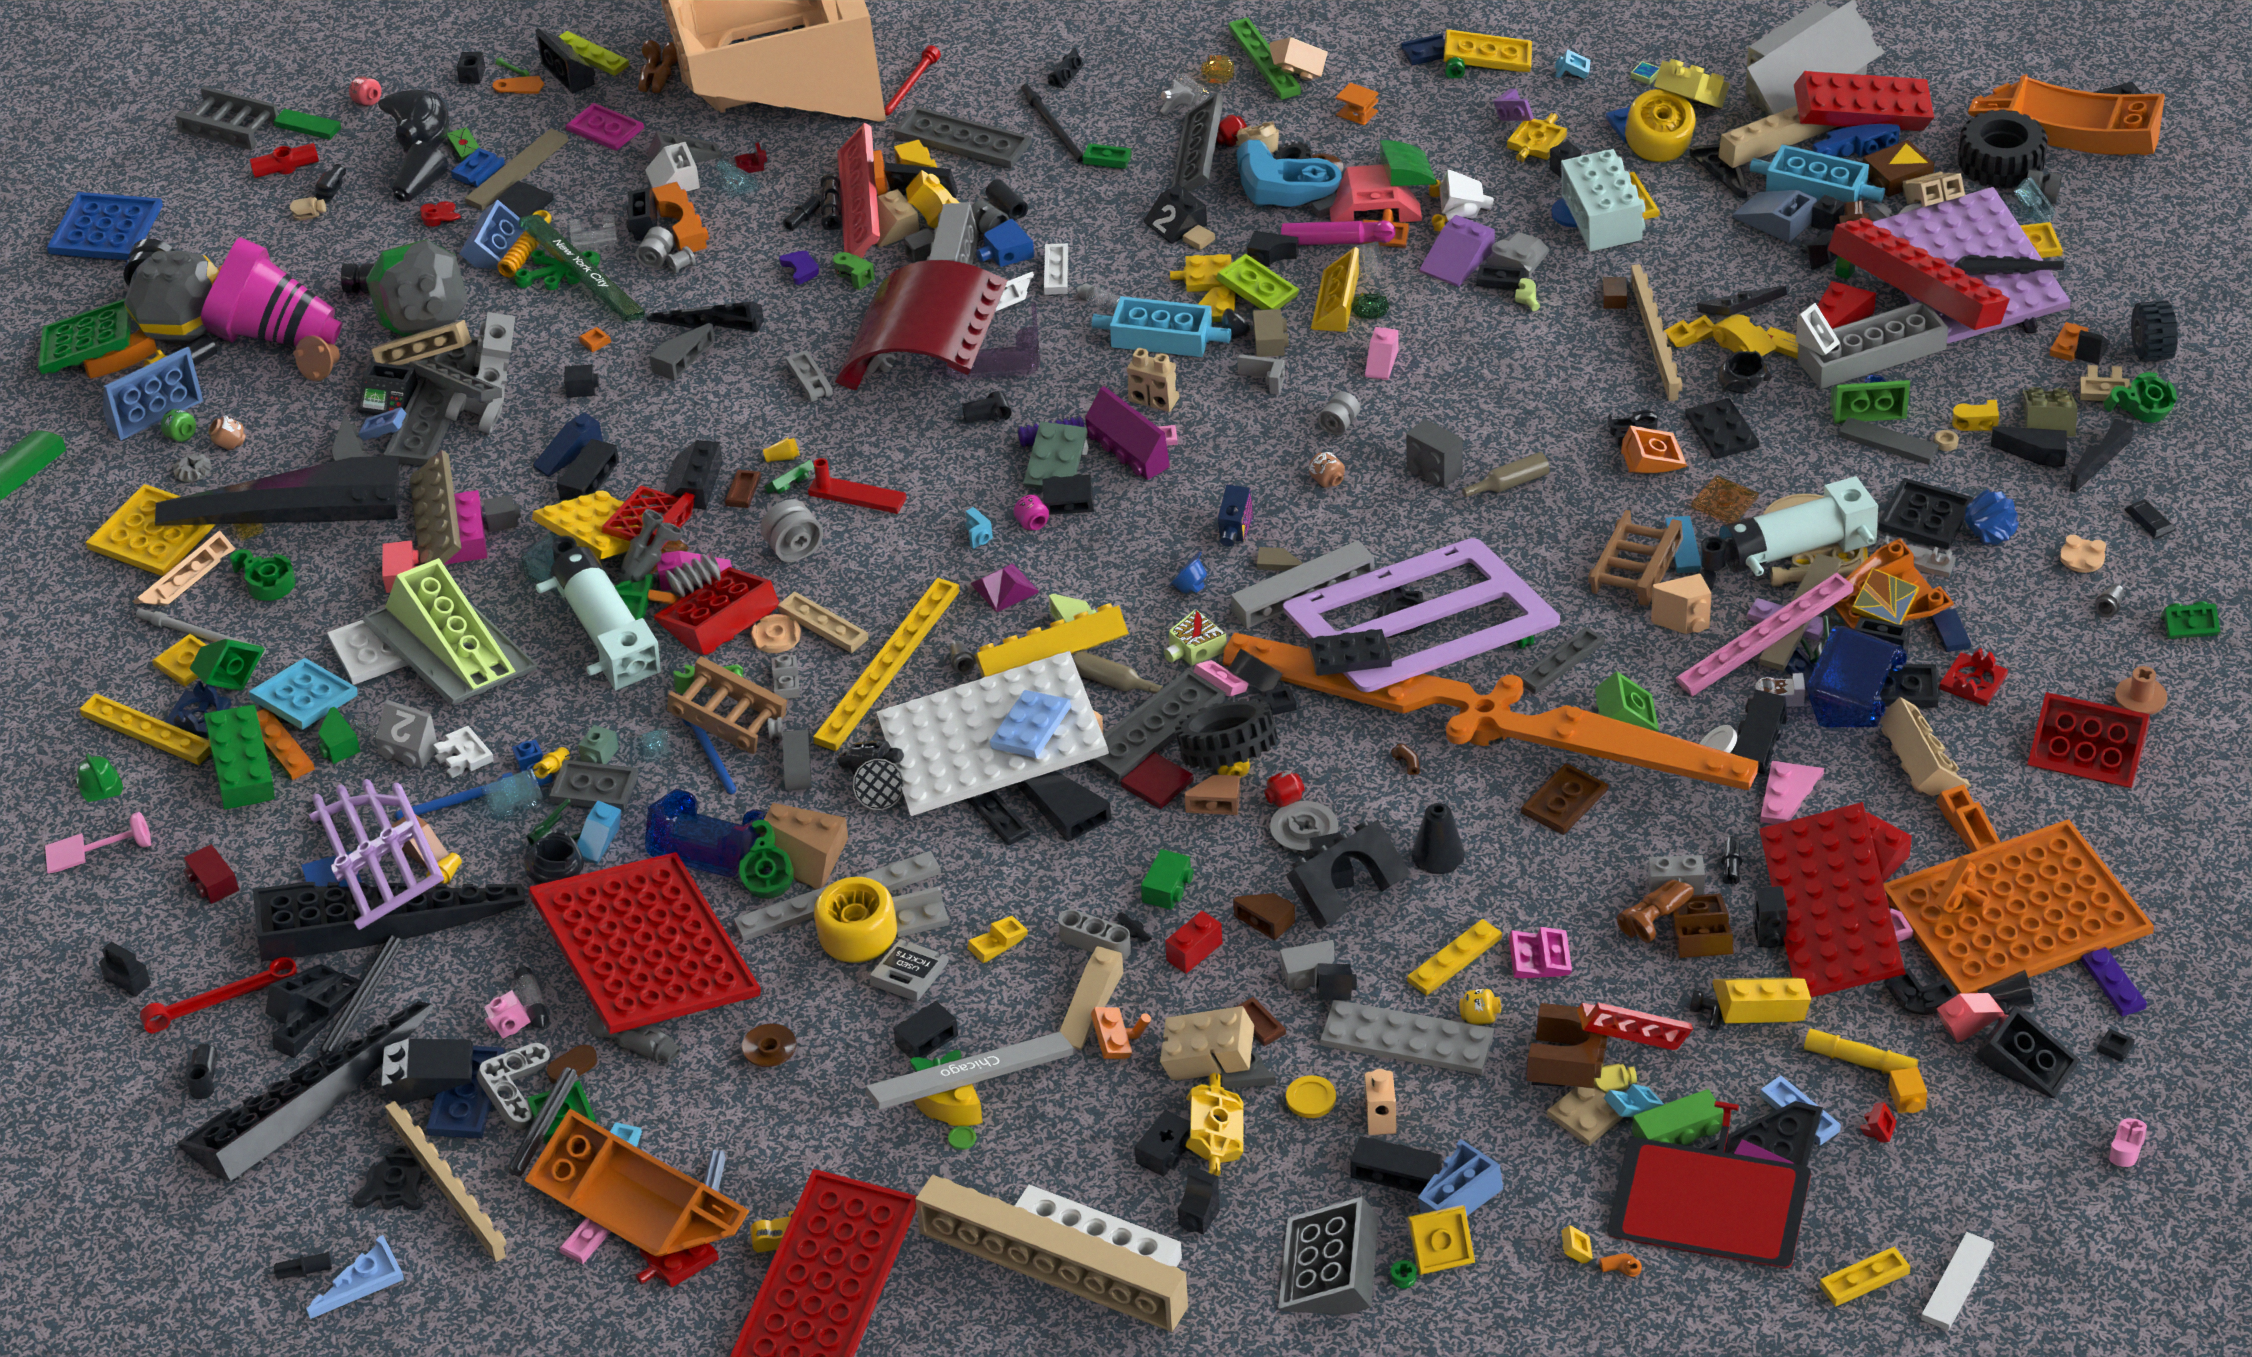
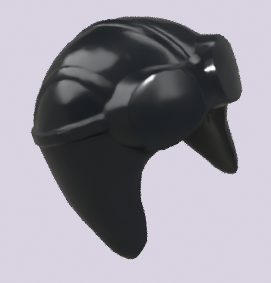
[378,89,449,154]

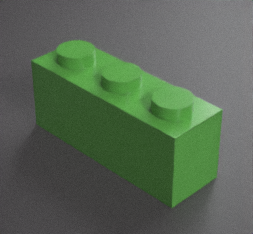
[1632,1089,1723,1145]

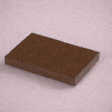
[1521,763,1609,835]

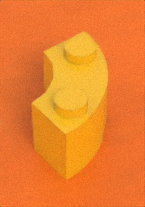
[906,170,959,229]
[1711,314,1776,356]
[914,1084,983,1126]

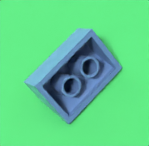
[459,200,532,270]

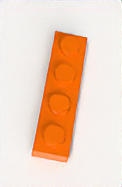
[257,708,315,780]

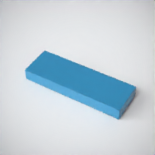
[1665,516,1702,573]

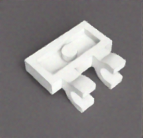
[433,726,494,778]

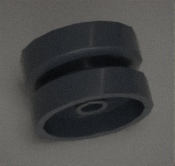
[123,239,175,286]

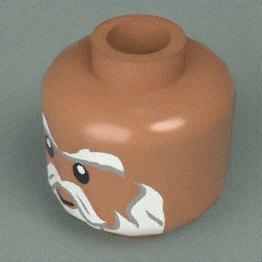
[208,416,246,450]
[1309,452,1345,488]

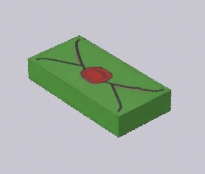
[447,127,480,162]

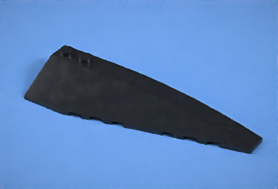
[155,456,400,526]
[253,882,525,962]
[177,1001,434,1181]

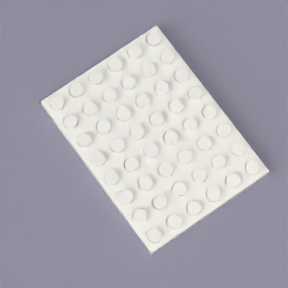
[877,651,1109,816]

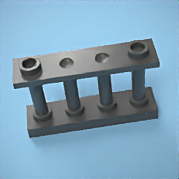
[175,86,278,150]

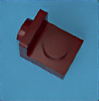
[734,142,767,175]

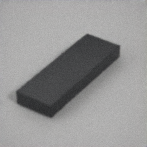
[967,790,1030,846]

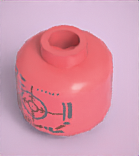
[349,76,382,106]

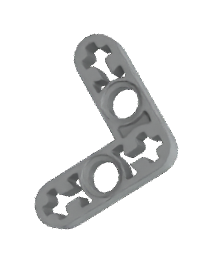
[477,1043,550,1130]

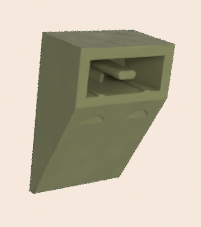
[2023,387,2078,437]

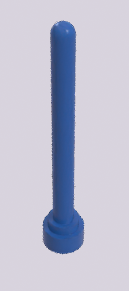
[681,718,736,794]
[394,772,517,820]

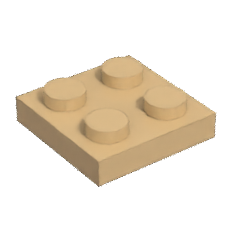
[1547,1086,1623,1146]

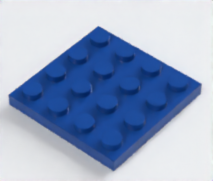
[47,192,163,260]

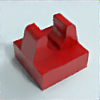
[1860,1102,1897,1143]

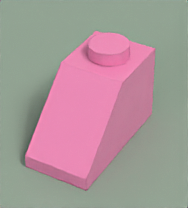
[1365,327,1399,380]

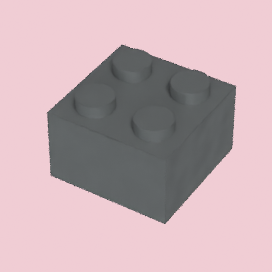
[1406,419,1463,489]

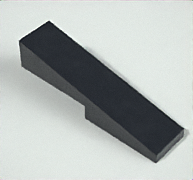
[2070,419,2134,493]
[272,972,361,1058]

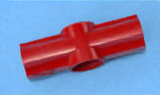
[249,143,319,178]

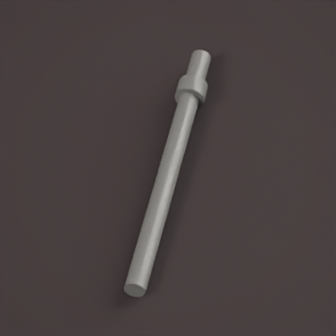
[136,608,266,657]

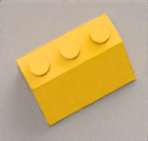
[1712,977,1811,1023]

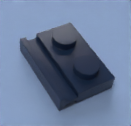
[1401,33,1445,66]

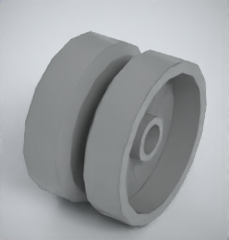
[760,499,823,563]

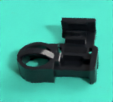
[1608,410,1658,446]

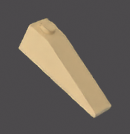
[1059,946,1123,1050]

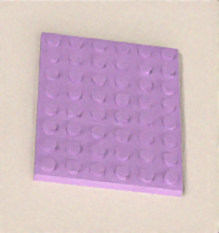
[1873,187,2070,343]

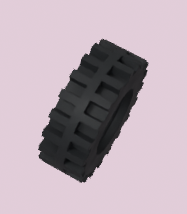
[1175,698,1278,770]

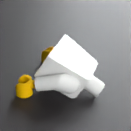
[1429,170,1494,231]

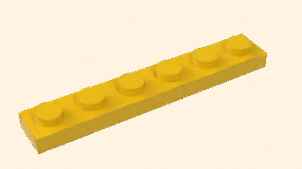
[79,693,211,765]

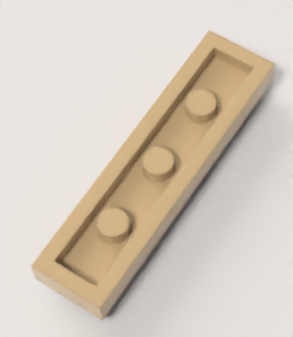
[778,591,868,653]

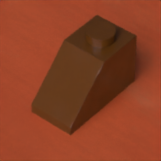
[1233,893,1295,941]

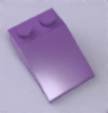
[1419,215,1495,287]

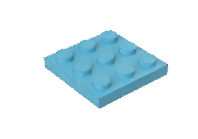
[249,658,358,730]

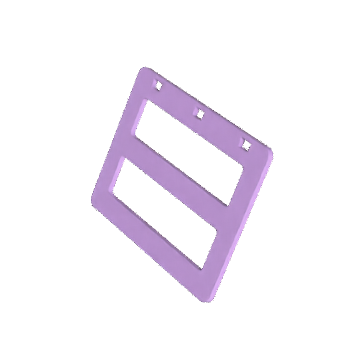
[1283,538,1560,692]

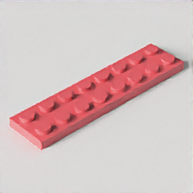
[838,123,880,258]

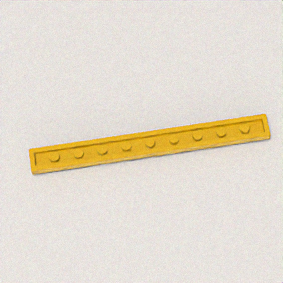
[813,578,960,751]

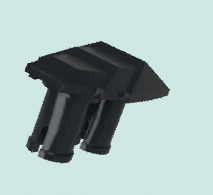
[1799,229,1838,270]

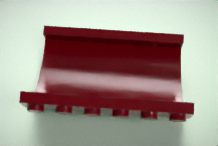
[835,260,1008,390]

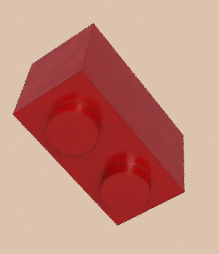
[1165,910,1223,974]

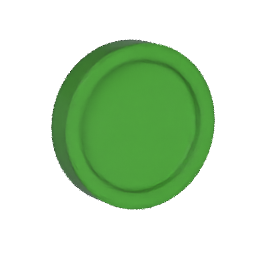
[948,1126,976,1150]

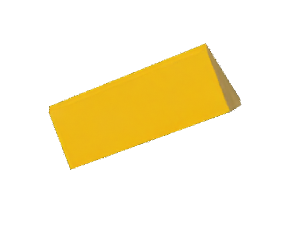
[1311,247,1359,332]

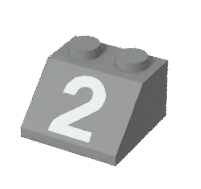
[376,700,437,768]

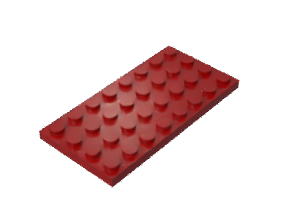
[1759,802,1906,998]
[730,1169,917,1357]

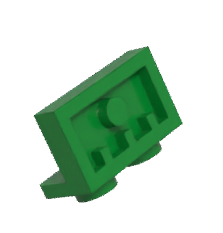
[2161,601,2221,639]

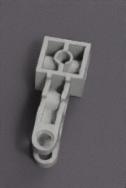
[445,312,515,435]

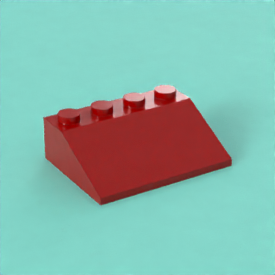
[653,567,780,655]
[2027,692,2150,788]

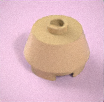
[1236,121,1279,153]

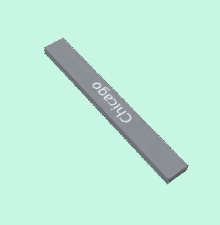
[865,1032,1074,1110]

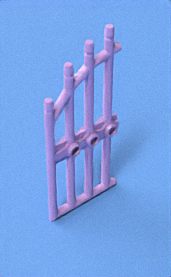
[309,779,444,930]

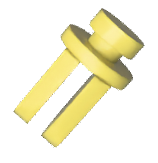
[1594,1064,1637,1093]

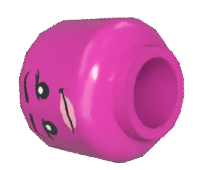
[1013,495,1049,530]

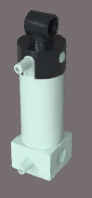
[1701,476,1878,576]
[536,536,661,691]

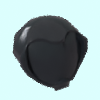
[1718,350,1772,394]
[524,829,584,885]

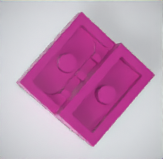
[1509,927,1572,978]

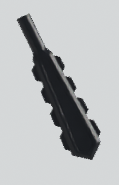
[1954,255,2064,275]

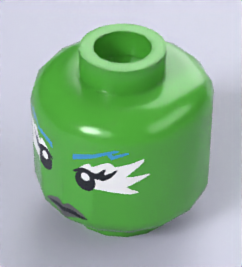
[161,409,196,442]

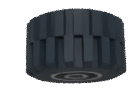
[2131,300,2178,362]

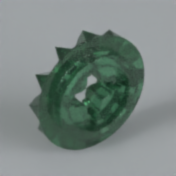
[1352,292,1389,319]

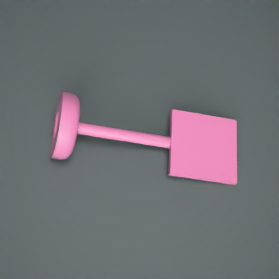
[45,812,151,873]

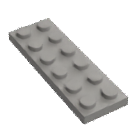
[1321,1000,1494,1075]

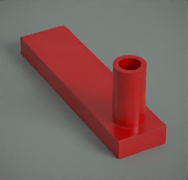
[808,458,907,514]

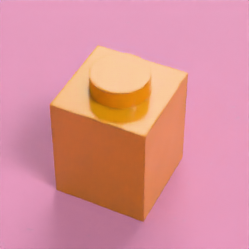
[1889,1067,1928,1113]

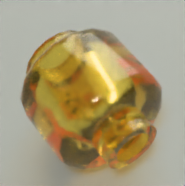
[1201,55,1234,83]

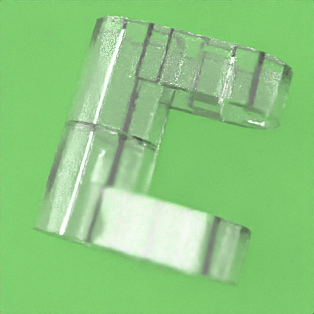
[569,214,618,253]

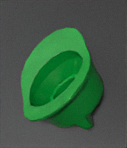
[76,753,123,802]

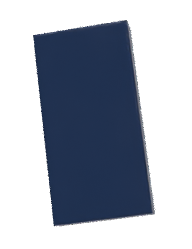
[1930,608,1971,652]

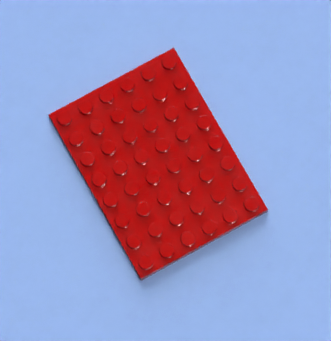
[528,852,761,1034]

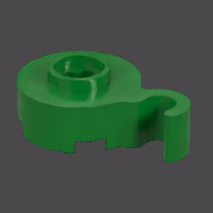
[2104,372,2177,423]
[230,549,296,601]
[739,820,794,899]

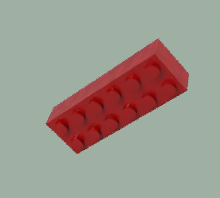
[1794,71,1934,131]

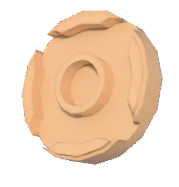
[751,614,801,653]

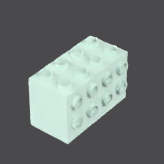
[1561,149,1645,252]

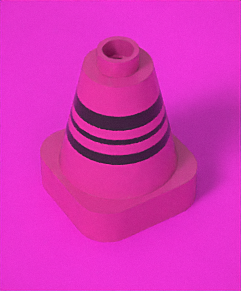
[201,237,343,347]

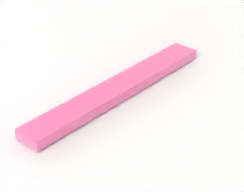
[1676,573,1854,697]

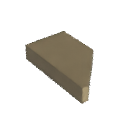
[1257,547,1303,571]

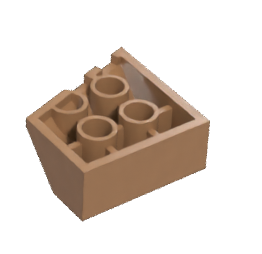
[760,803,848,890]

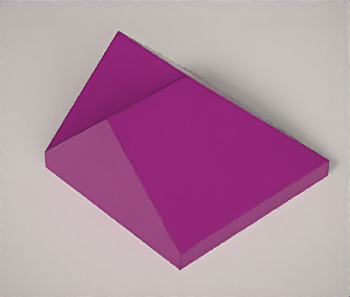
[971,563,1039,612]

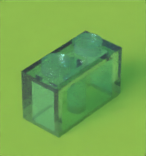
[481,768,543,819]

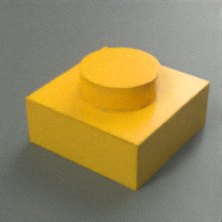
[1561,1225,1593,1264]

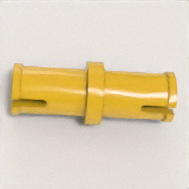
[533,747,570,779]

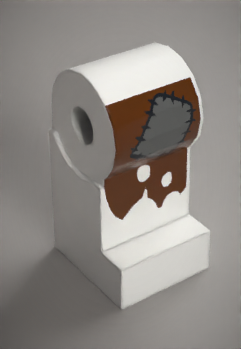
[1755,673,1805,707]

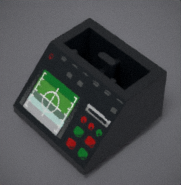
[358,362,418,415]

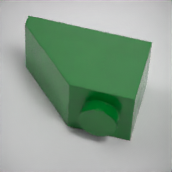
[318,706,361,764]

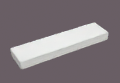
[1921,1232,1994,1331]

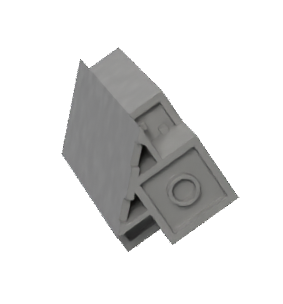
[1745,0,1885,115]

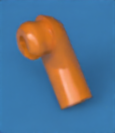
[1599,1253,1642,1277]

